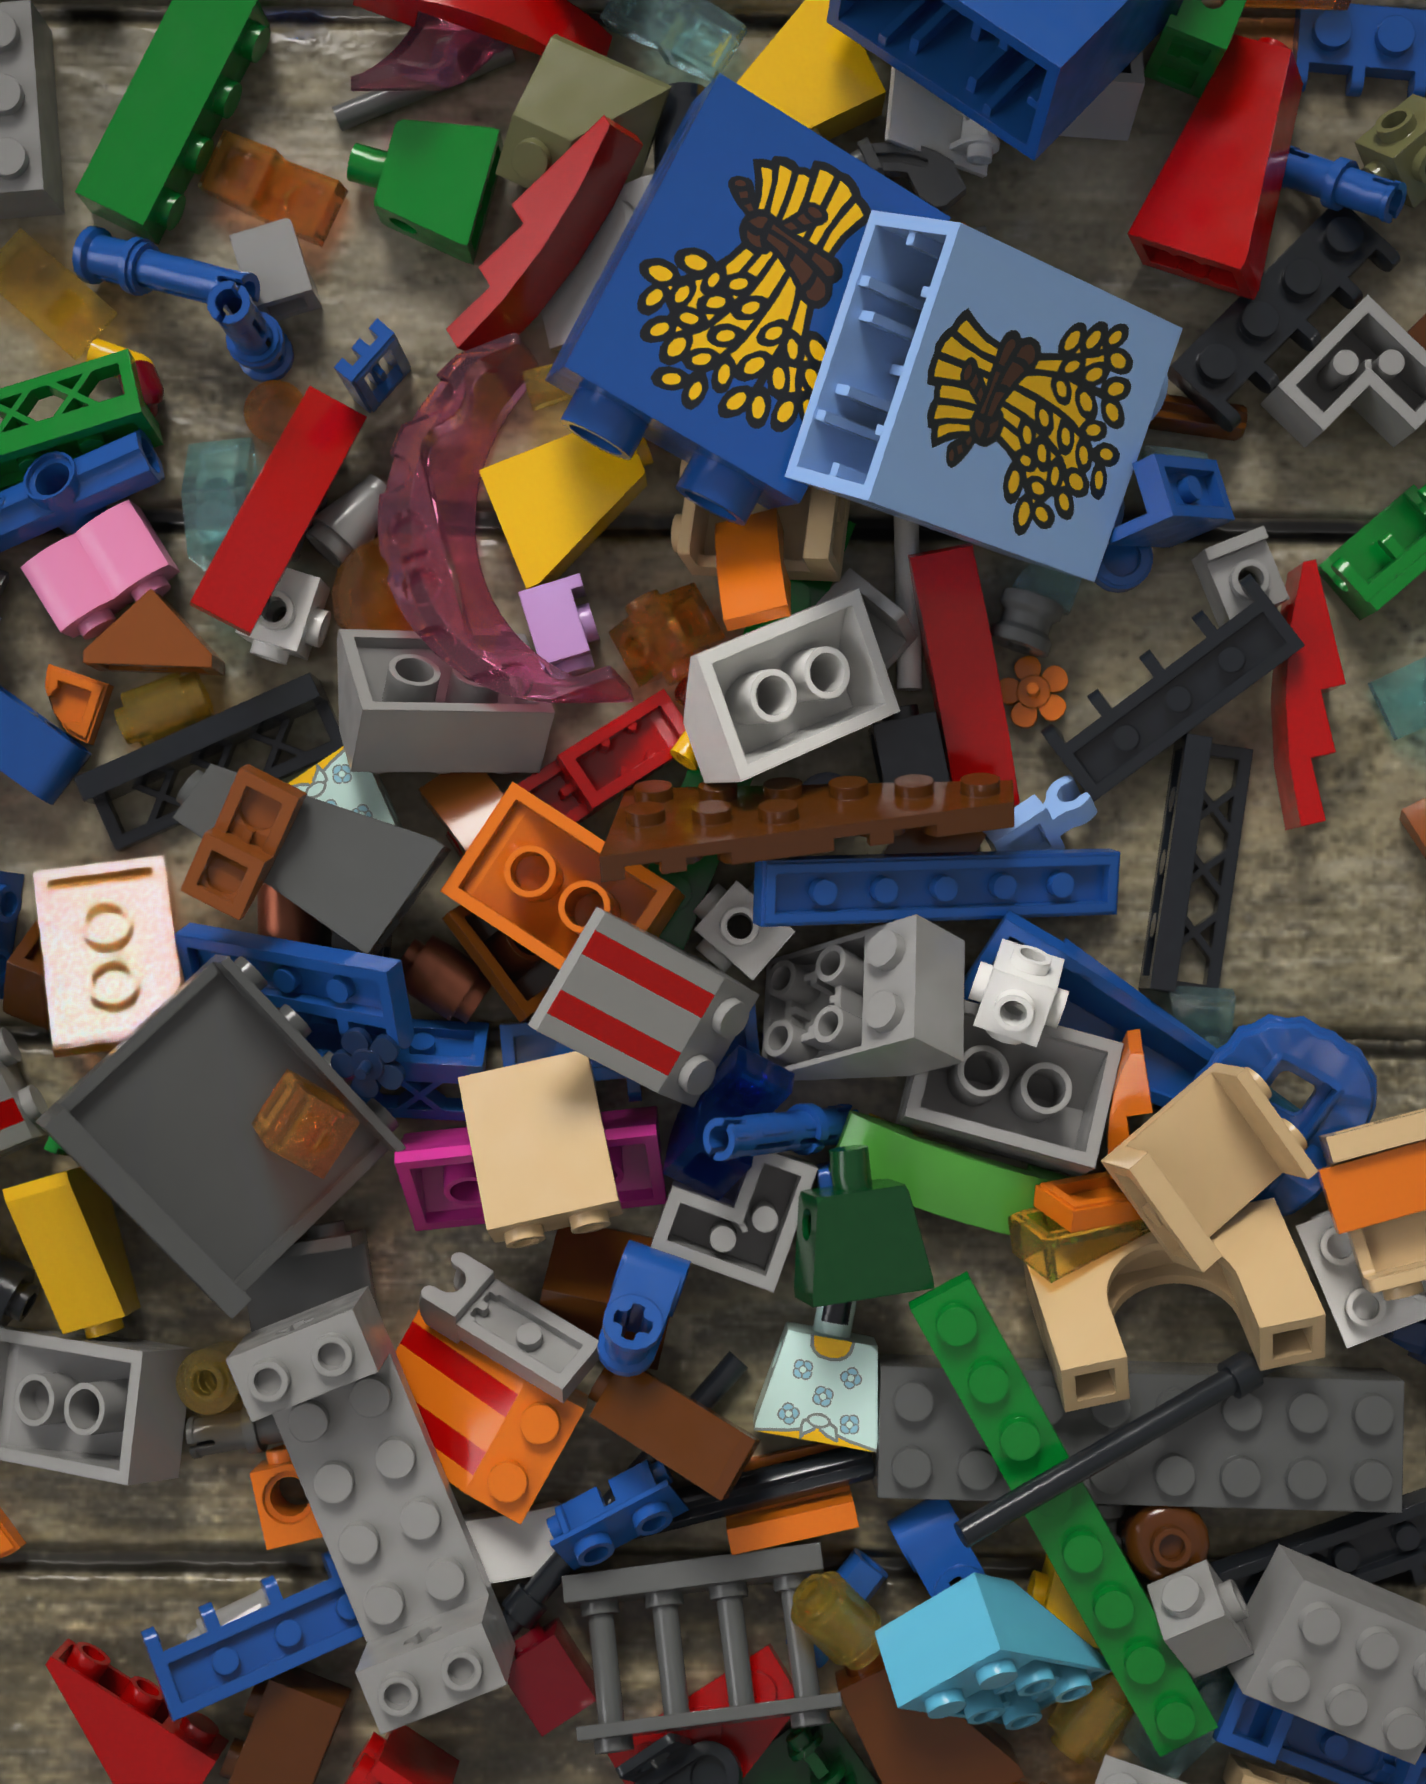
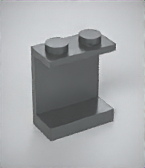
[245,1220,377,1332]

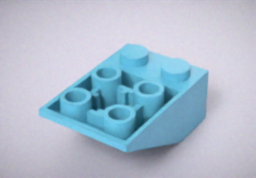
[874,1572,1112,1730]

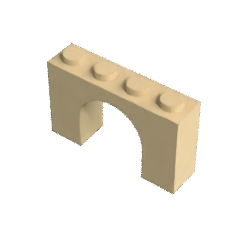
[1022,1198,1326,1412]

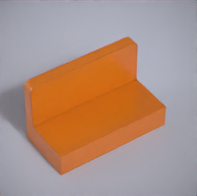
[726,1442,859,1555]

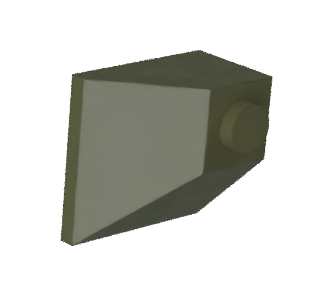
[495,34,672,188]

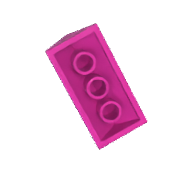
[394,1106,667,1231]

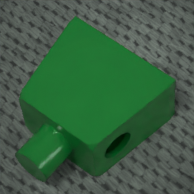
[347,119,503,265]

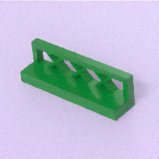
[0,349,164,491]

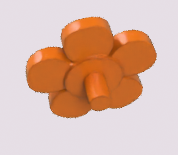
[1000,656,1069,729]

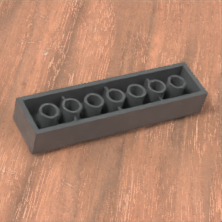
[872,1354,1405,1513]

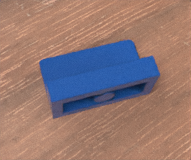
[1109,453,1235,548]

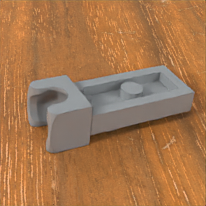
[419,1252,599,1403]

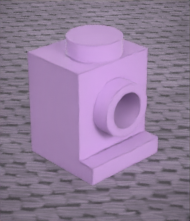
[518,573,600,679]

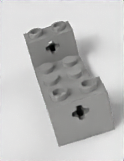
[225,1286,516,1734]

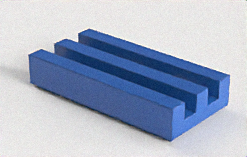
[334,318,411,413]

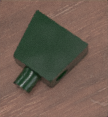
[794,1145,934,1308]

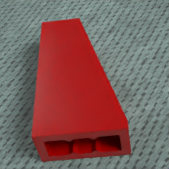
[1127,34,1303,300]

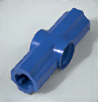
[0,429,165,552]

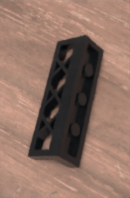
[74,672,343,852]
[1138,733,1254,1000]

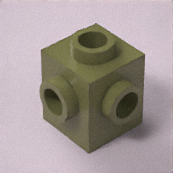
[1354,94,1426,208]

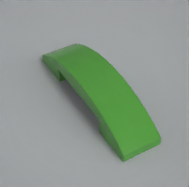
[829,1110,1072,1243]

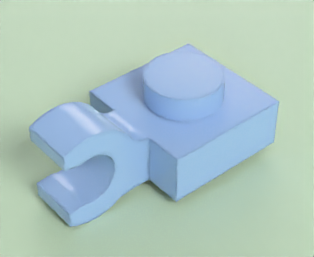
[982,774,1097,851]

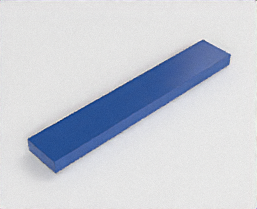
[753,848,1120,927]

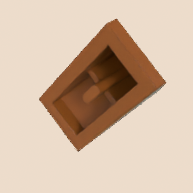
[83,589,225,676]

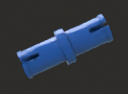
[1281,145,1407,223]

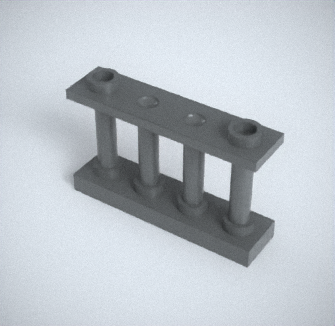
[562,1542,842,1755]

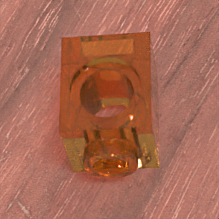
[251,1069,360,1179]

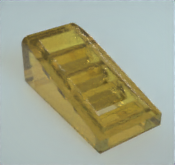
[1008,1207,1151,1283]

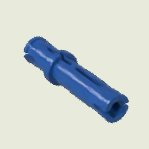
[703,1103,859,1161]

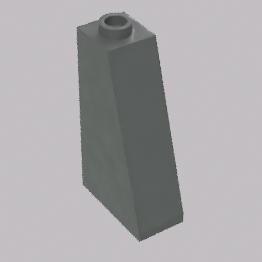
[172,764,451,955]

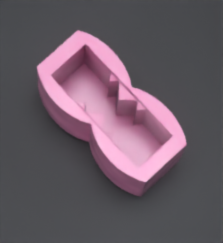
[20,500,180,640]

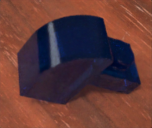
[663,1045,795,1201]

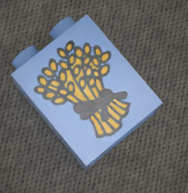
[784,210,1183,582]

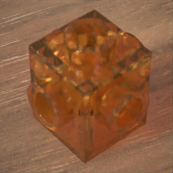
[608,582,726,687]

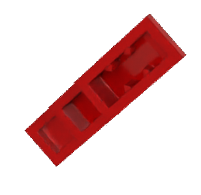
[446,115,643,362]
[190,386,367,636]
[908,543,1020,806]
[1271,559,1346,831]
[446,688,685,859]

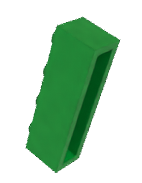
[75,0,270,245]

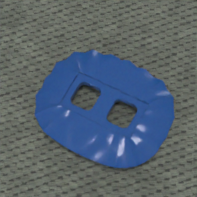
[1194,1014,1378,1217]

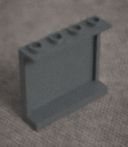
[35,954,406,1319]

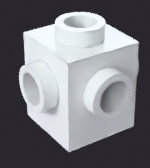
[235,568,331,665]
[693,880,796,981]
[968,938,1069,1047]

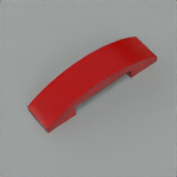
[353,0,612,60]

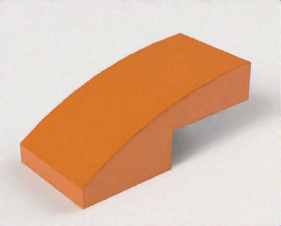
[715,508,791,632]
[1106,1029,1153,1179]

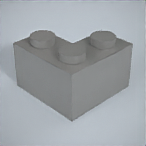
[1260,295,1426,448]
[650,1151,818,1293]

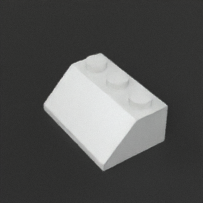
[683,589,900,784]

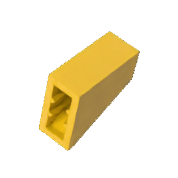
[736,0,886,140]
[479,433,654,589]
[2,1167,141,1339]

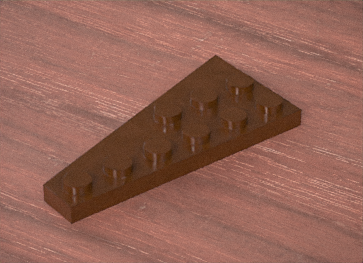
[599,773,1014,883]

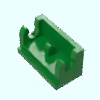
[1144,0,1247,98]
[1318,484,1426,621]

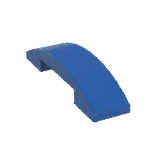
[1212,1681,1426,1784]

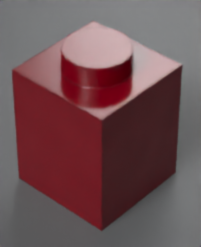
[508,1617,596,1737]

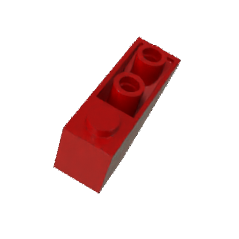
[45,1638,229,1784]

